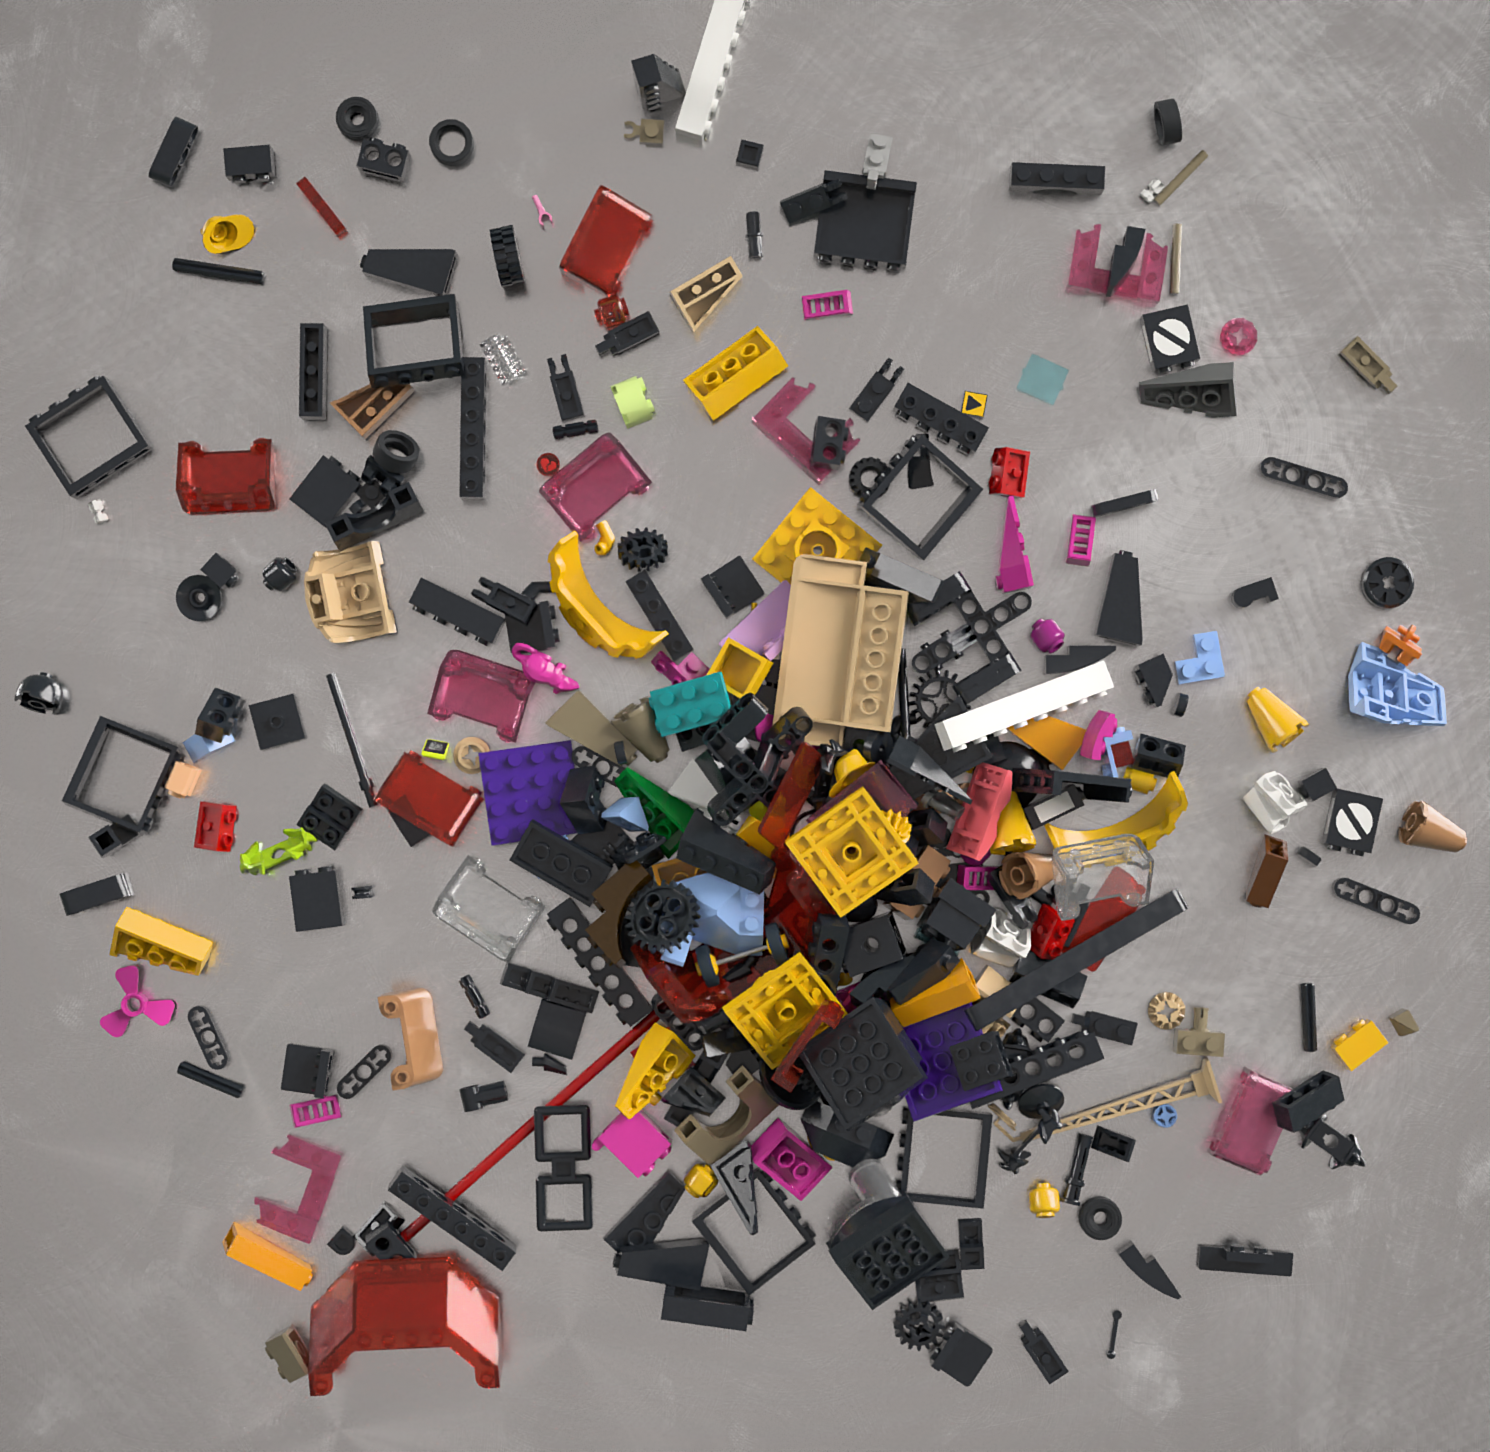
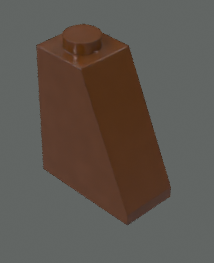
[1246,834,1288,908]

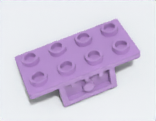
[719,580,791,661]

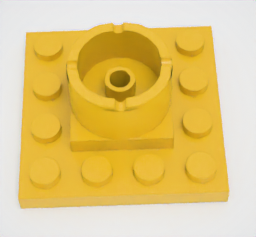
[752,487,882,585]
[785,786,919,918]
[722,952,848,1070]

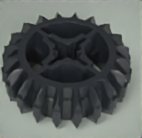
[909,670,971,728]

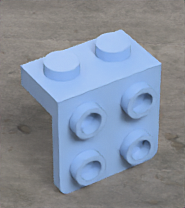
[1101,727,1133,778]

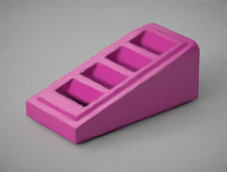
[802,290,853,320]
[1066,514,1096,566]
[957,865,999,890]
[289,1094,341,1128]

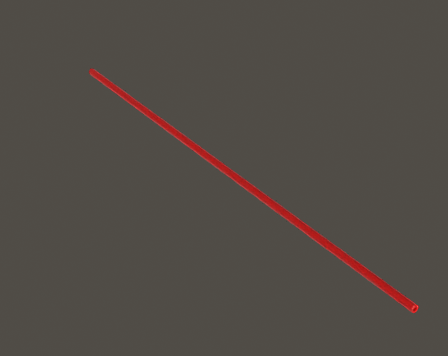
[400,846,854,1242]

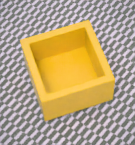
[707,637,773,698]

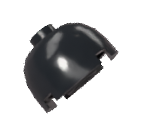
[14,672,63,714]

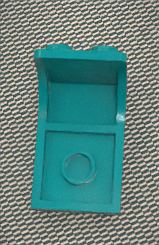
[649,672,731,737]

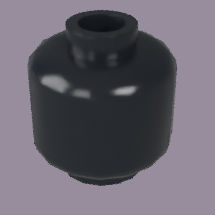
[262,557,297,592]

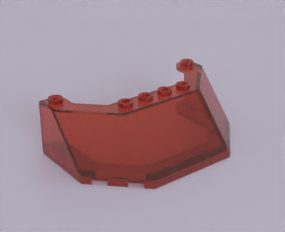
[630,841,836,1023]
[308,1257,503,1396]

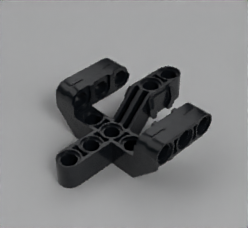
[906,571,1032,705]
[702,693,820,826]

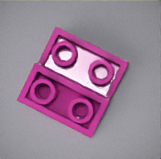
[1080,710,1117,760]

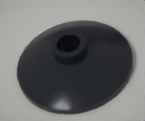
[176,575,222,621]
[1018,1084,1064,1119]

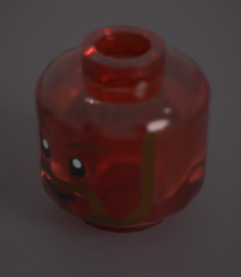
[594,294,630,328]

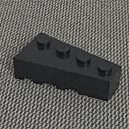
[631,54,686,110]

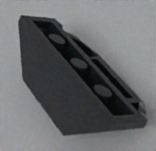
[800,1101,894,1169]

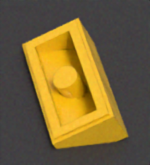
[736,815,787,859]

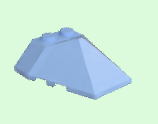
[1348,642,1447,726]
[668,872,764,956]

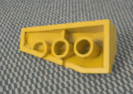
[615,1023,696,1120]

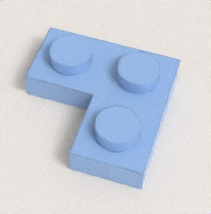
[1174,631,1225,685]

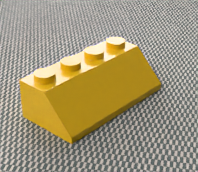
[683,326,788,420]

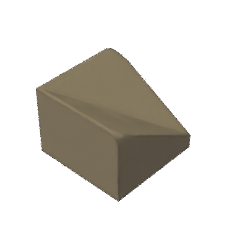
[1388,1008,1419,1036]

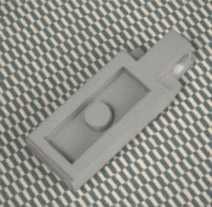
[862,133,893,190]

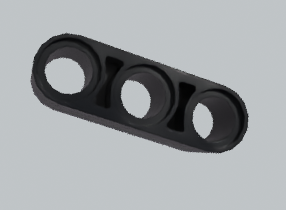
[148,117,198,187]
[59,873,131,916]
[651,992,704,1051]

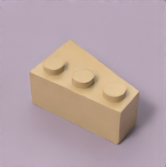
[669,256,742,332]

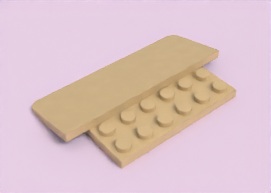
[772,554,909,747]

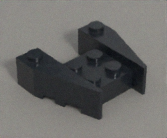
[874,808,948,906]

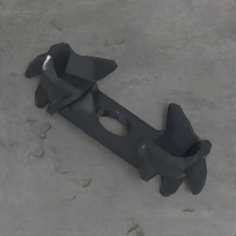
[806,739,848,815]
[999,1028,1032,1110]
[998,1108,1063,1175]
[1299,1115,1366,1170]

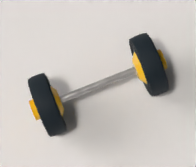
[695,922,789,988]

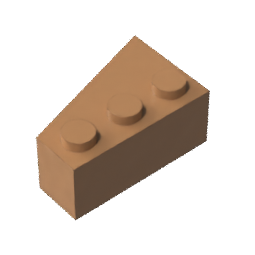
[330,383,415,439]
[882,845,951,920]

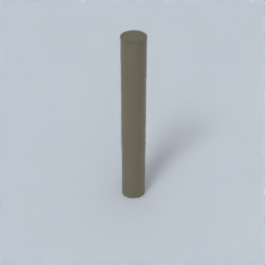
[1153,150,1208,206]
[1170,223,1182,294]

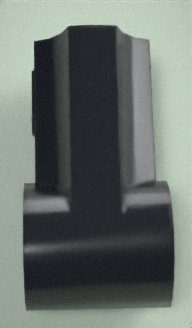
[459,1080,509,1112]

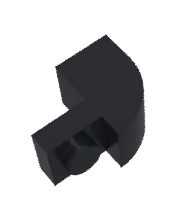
[88,814,139,858]

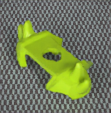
[239,828,317,875]

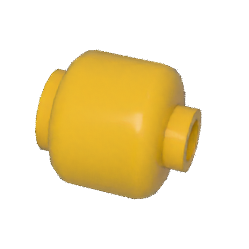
[684,1163,719,1198]
[1029,1183,1060,1218]

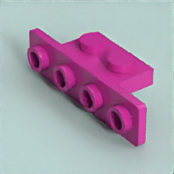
[651,650,710,685]

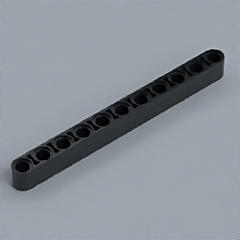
[964,888,1189,1031]

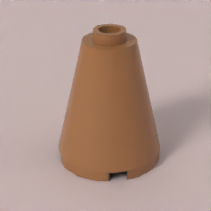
[1398,800,1467,853]
[999,852,1062,899]

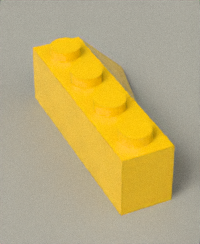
[109,907,213,976]

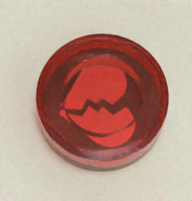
[536,453,560,477]

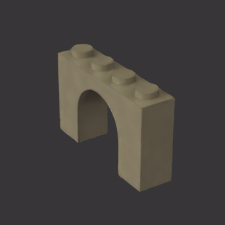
[674,1065,779,1166]

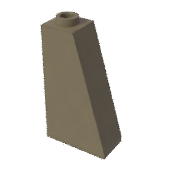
[545,690,638,766]

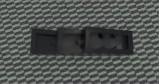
[499,962,599,1013]

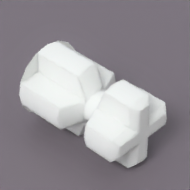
[1140,178,1165,203]
[88,499,108,524]

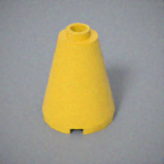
[1247,687,1309,753]
[990,791,1036,855]

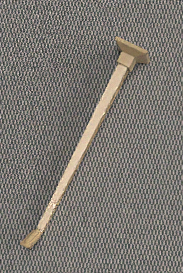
[988,1056,1222,1142]

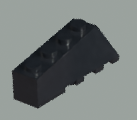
[676,808,776,895]

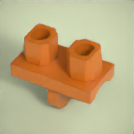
[1379,625,1422,666]

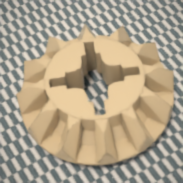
[453,737,490,774]
[1148,992,1186,1030]

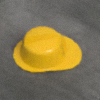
[200,215,254,254]
[829,749,876,798]

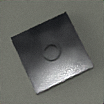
[248,693,306,750]

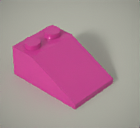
[751,1118,833,1201]

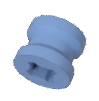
[1152,1103,1177,1128]

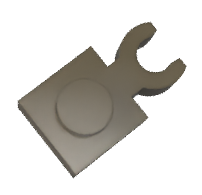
[624,119,664,145]

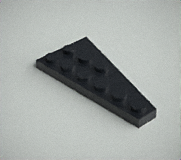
[868,695,992,808]

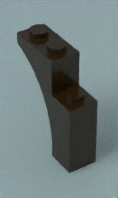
[585,860,653,968]

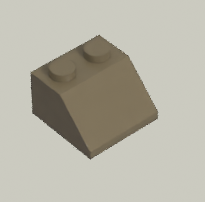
[265,1325,316,1383]

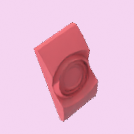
[946,762,1012,861]

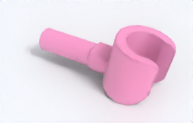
[532,195,552,226]

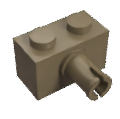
[1173,1007,1225,1057]

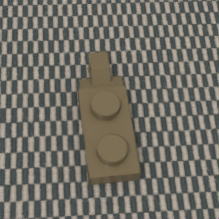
[1340,336,1397,394]

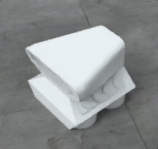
[668,755,718,818]
[1243,771,1308,834]
[971,907,1031,969]

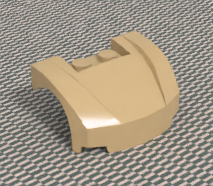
[304,541,397,643]

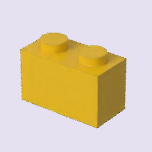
[1330,1019,1388,1071]

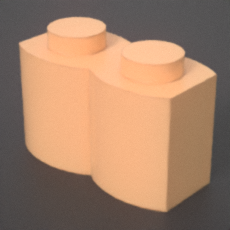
[165,761,202,799]

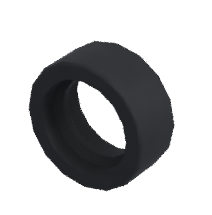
[1154,98,1182,145]
[429,119,474,166]
[372,430,420,473]

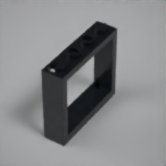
[363,294,465,388]
[25,376,153,498]
[857,434,983,560]
[62,716,182,836]
[895,1104,993,1209]
[692,1167,816,1296]
[661,1285,754,1331]

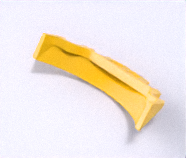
[548,531,669,659]
[1044,771,1188,868]

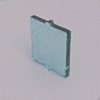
[1016,353,1069,405]

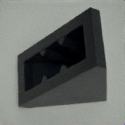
[1091,1126,1136,1162]

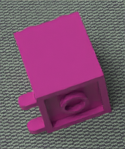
[592,1109,672,1178]

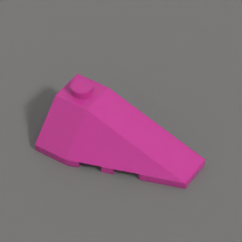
[995,496,1034,594]

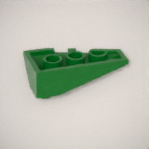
[614,767,694,859]

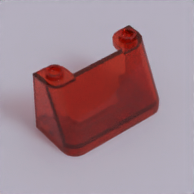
[559,185,654,299]
[176,438,275,515]
[373,750,485,847]

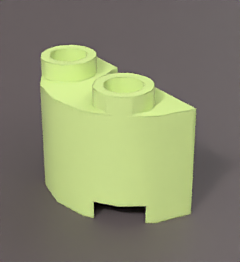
[610,376,655,429]

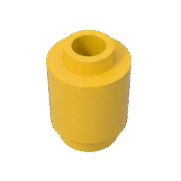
[1123,766,1157,795]

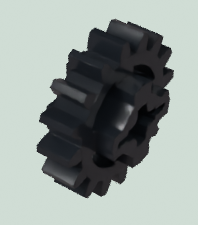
[617,527,668,572]
[893,1299,945,1351]

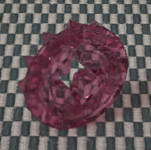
[1220,318,1258,355]

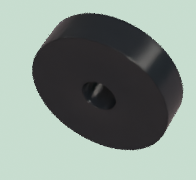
[863,730,893,768]

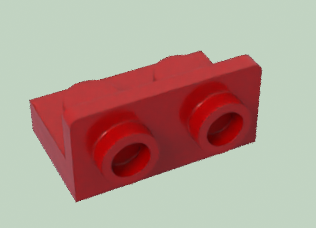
[989,447,1030,498]
[194,801,236,852]
[1030,904,1075,960]

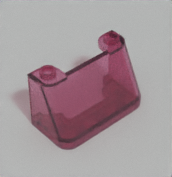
[539,432,652,542]
[427,650,536,743]
[1207,1067,1294,1176]

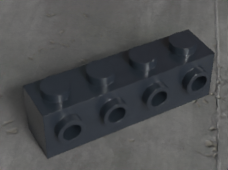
[893,383,989,455]

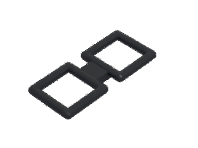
[534,1105,593,1232]

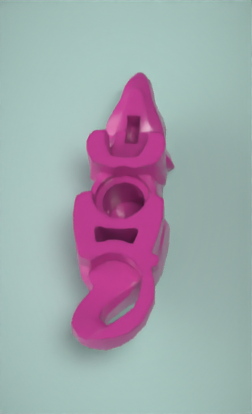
[512,643,579,694]

